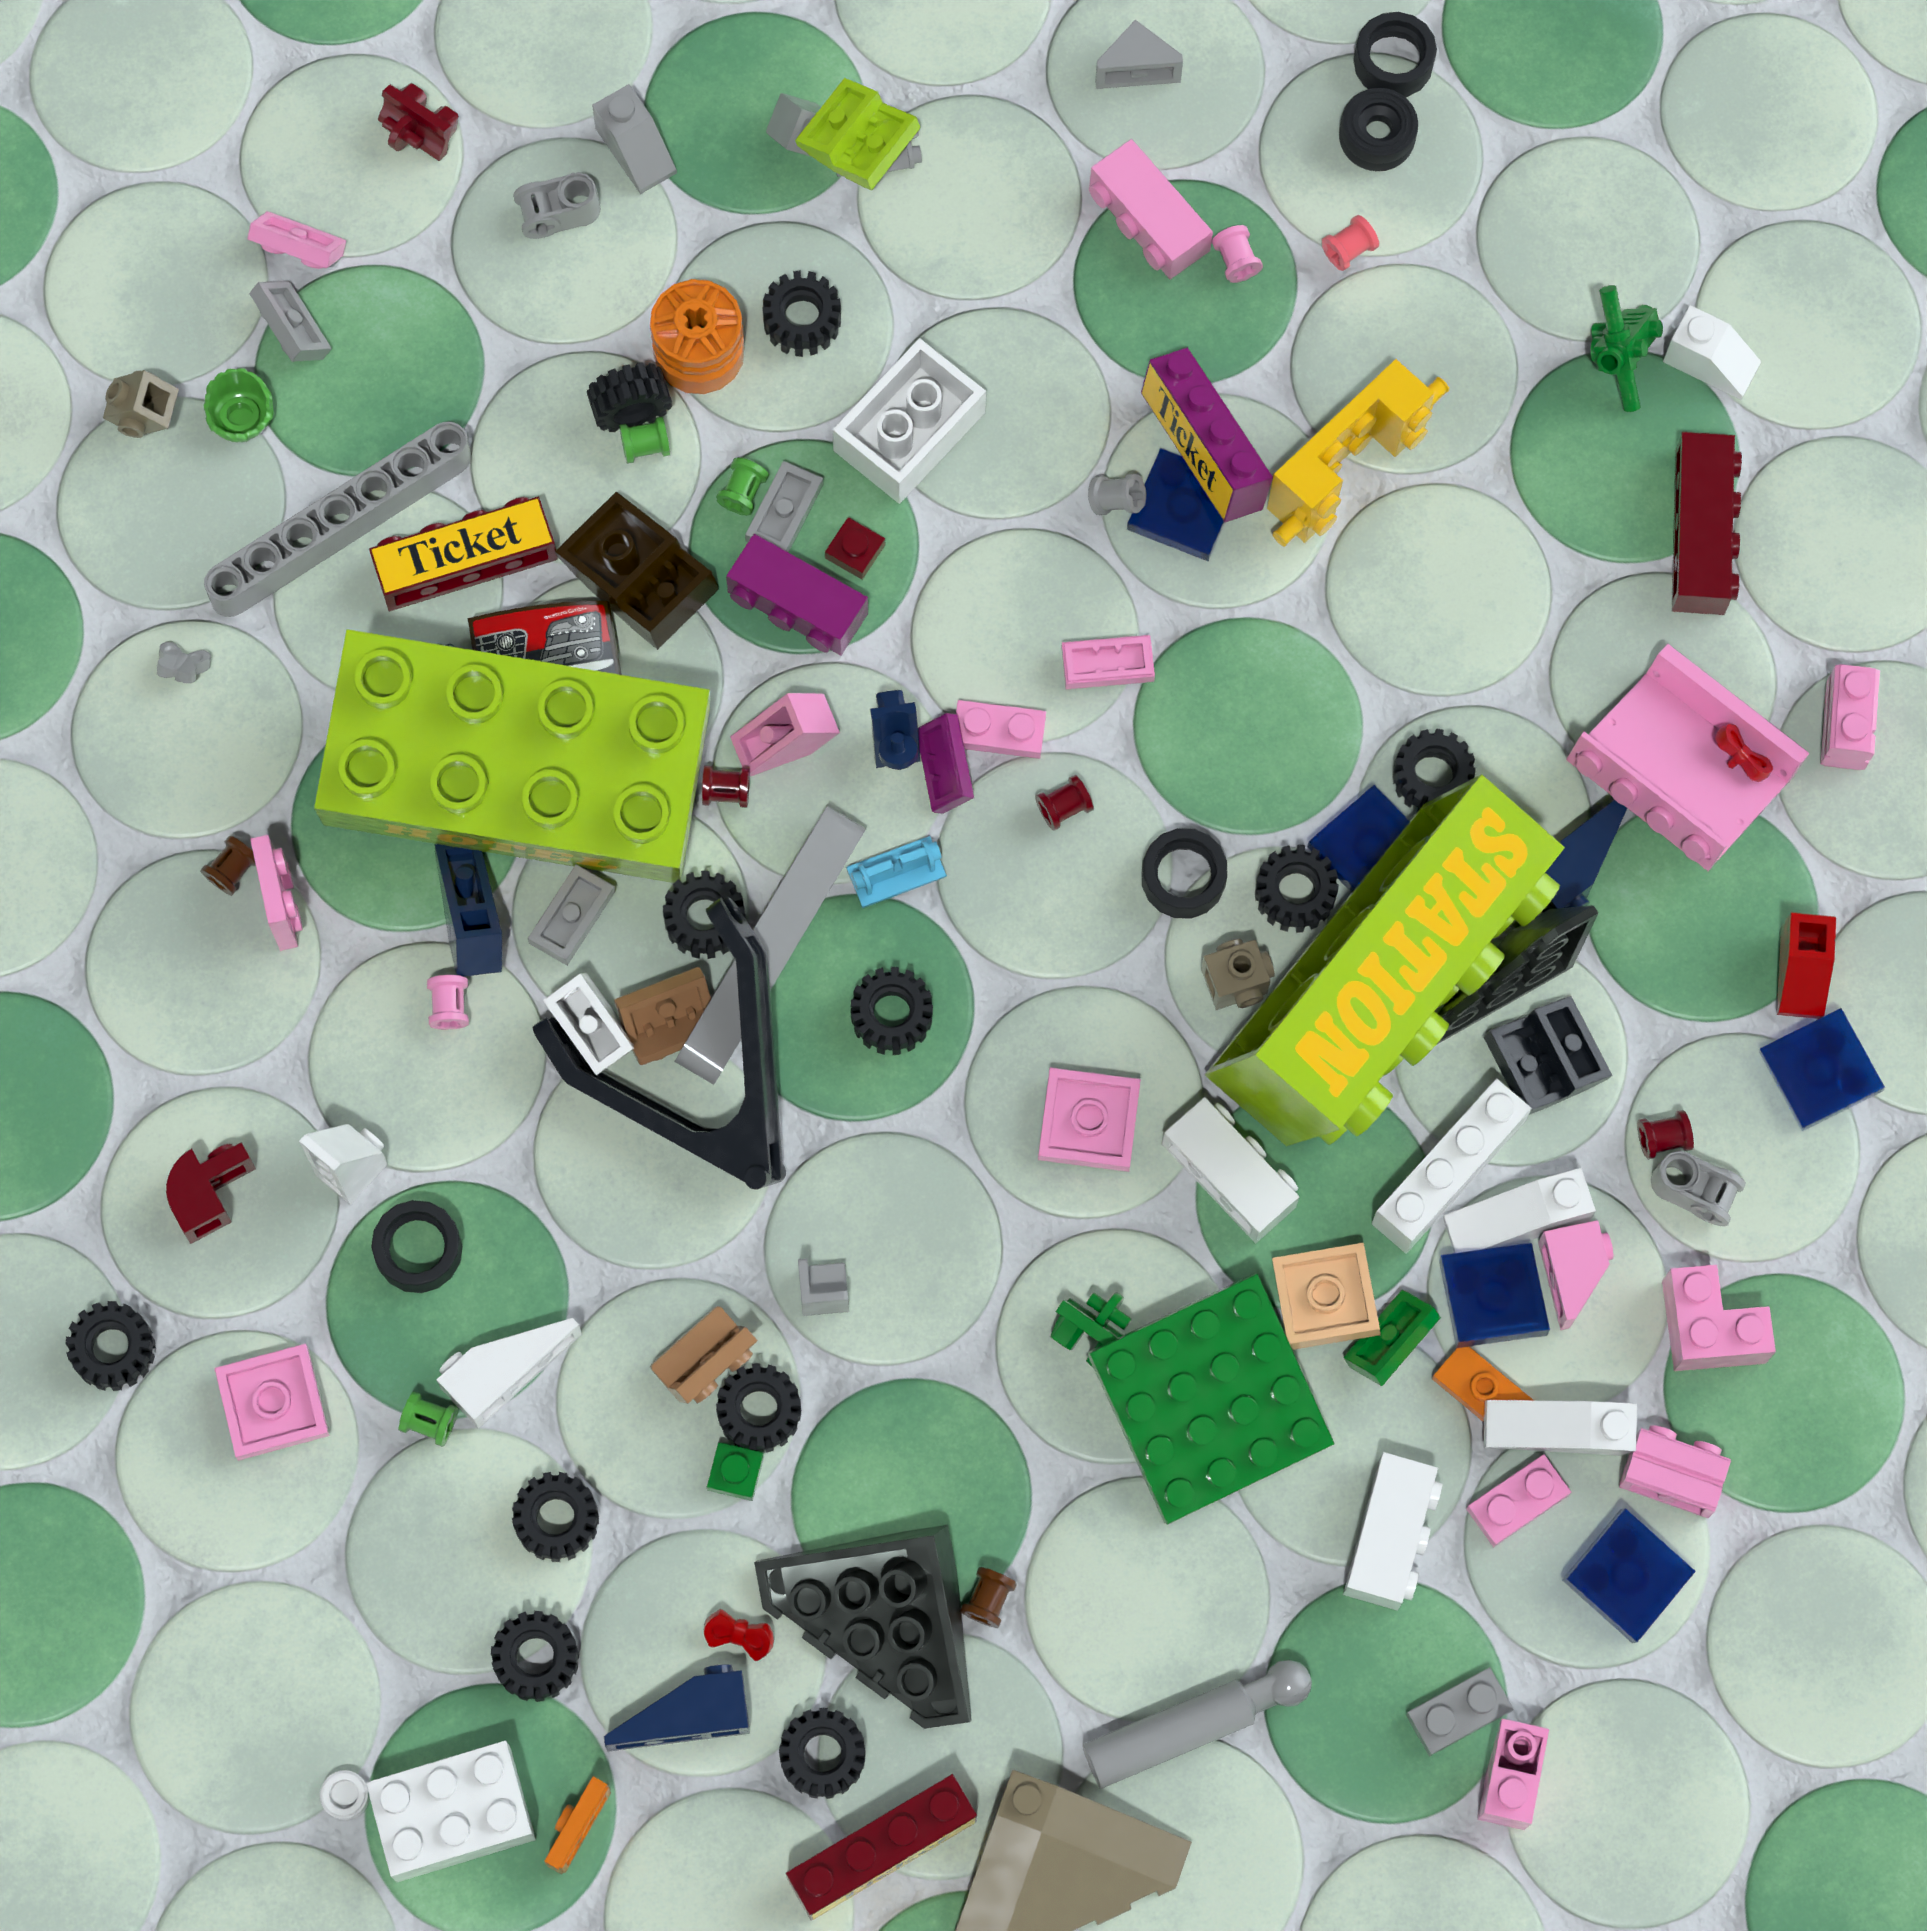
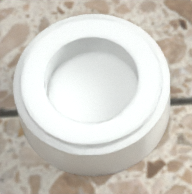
[320,1770,370,1821]

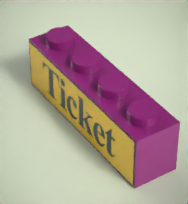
[1141,347,1273,523]

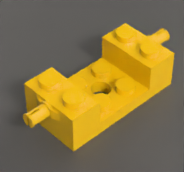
[1267,359,1450,547]

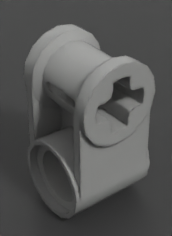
[513,172,600,239]
[1651,1151,1746,1226]

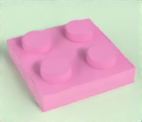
[250,835,303,951]
[1038,1068,1141,1172]
[215,1344,330,1461]

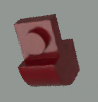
[166,1142,256,1244]

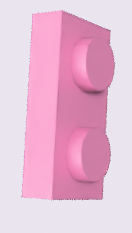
[247,211,346,269]
[956,700,1046,759]
[1466,1454,1572,1548]

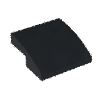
[1483,996,1613,1115]

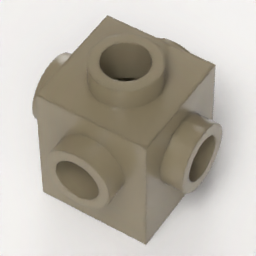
[103,370,179,438]
[1201,939,1275,1010]

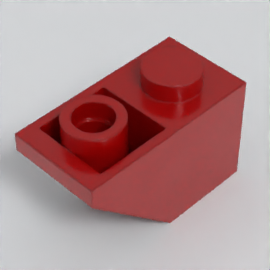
[1777,912,1836,1019]

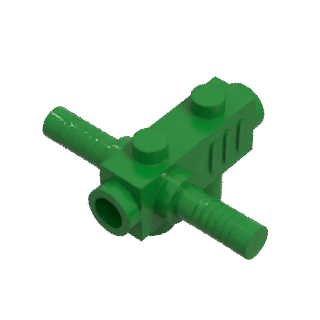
[1591,285,1663,412]

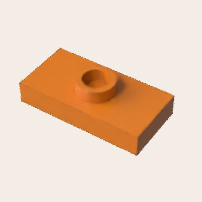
[1432,1341,1534,1422]
[544,1776,611,1874]

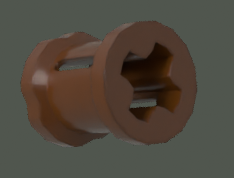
[200,836,256,896]
[960,1567,1017,1628]

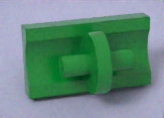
[1050,1292,1132,1367]

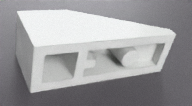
[299,1124,387,1205]
[1443,1168,1596,1260]
[436,1318,582,1429]
[1484,1400,1637,1456]

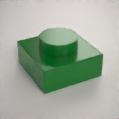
[707,1442,764,1501]

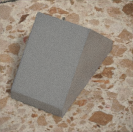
[1095,20,1183,89]

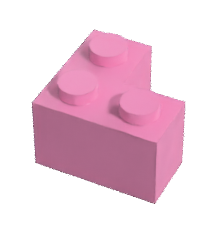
[1662,1265,1776,1371]

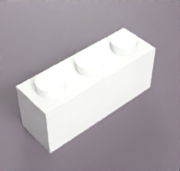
[1162,1097,1299,1244]
[1343,1452,1443,1611]

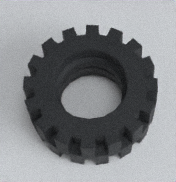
[1392,729,1476,812]

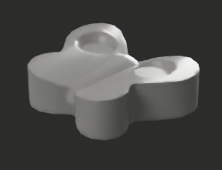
[157,642,211,684]

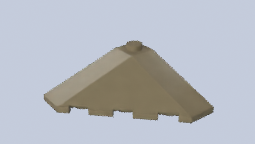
[956,1770,1192,1931]

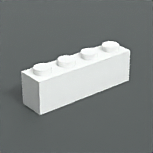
[1372,1078,1532,1254]

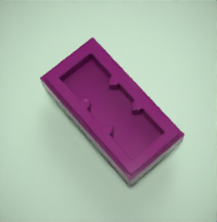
[918,713,974,814]

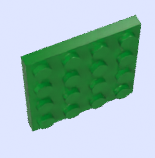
[1087,1274,1335,1525]

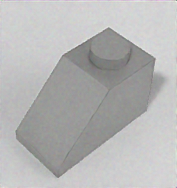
[592,84,677,194]

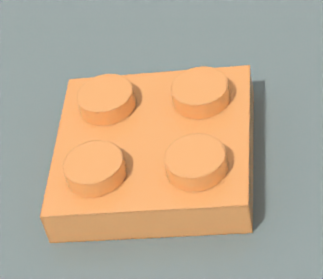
[1272,1243,1380,1350]

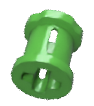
[619,417,670,464]
[716,457,769,516]
[398,1391,458,1447]

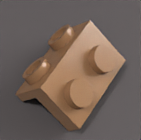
[614,967,711,1065]
[650,1306,758,1404]

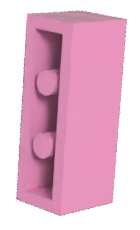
[1089,139,1213,280]

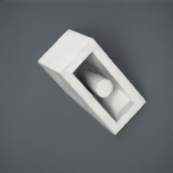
[1663,305,1761,400]
[543,973,634,1075]

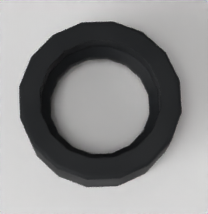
[1353,12,1437,97]
[1142,828,1227,919]
[371,1200,463,1293]

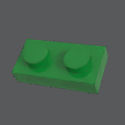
[1343,1289,1441,1386]

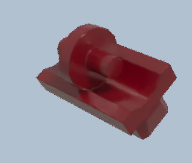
[378,83,459,161]

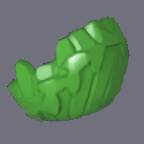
[203,368,273,443]

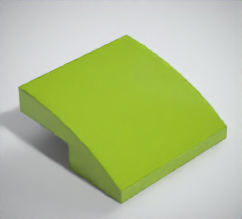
[795,78,921,191]

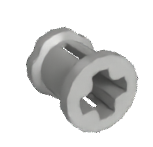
[1088,474,1146,515]

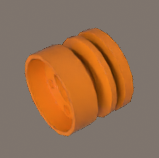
[650,279,745,394]

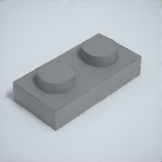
[249,281,332,362]
[745,461,823,553]
[528,864,615,966]
[1406,1667,1514,1757]

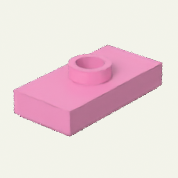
[1061,635,1155,689]

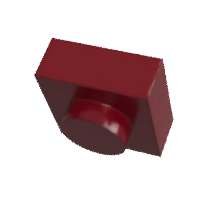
[825,517,886,580]

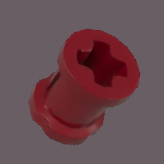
[702,765,750,808]
[1035,775,1094,831]
[1637,1110,1694,1160]

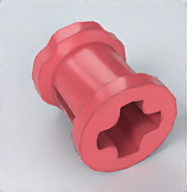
[1322,215,1379,271]

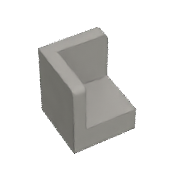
[766,93,821,156]
[798,1258,849,1316]

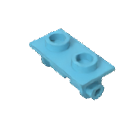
[846,836,947,908]

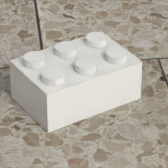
[833,338,986,504]
[366,1740,536,1882]

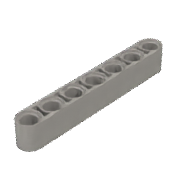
[204,422,471,617]
[674,806,866,1085]

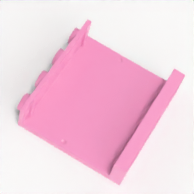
[1566,644,1810,871]

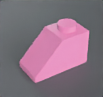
[730,693,840,776]
[1538,1220,1613,1330]

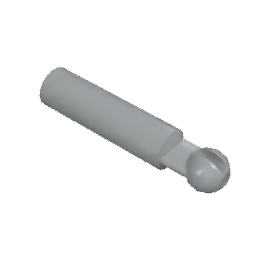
[1082,1660,1312,1789]

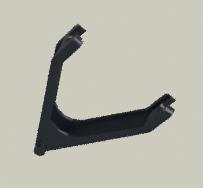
[532,897,786,1190]

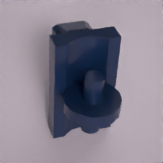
[870,690,920,770]

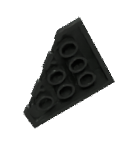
[1437,905,1598,1044]
[754,1525,972,1729]

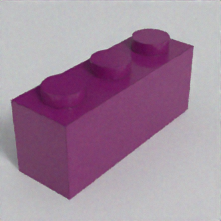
[726,534,868,656]

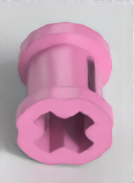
[1212,225,1263,283]
[427,975,469,1030]

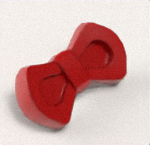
[1715,724,1773,782]
[704,1609,774,1661]

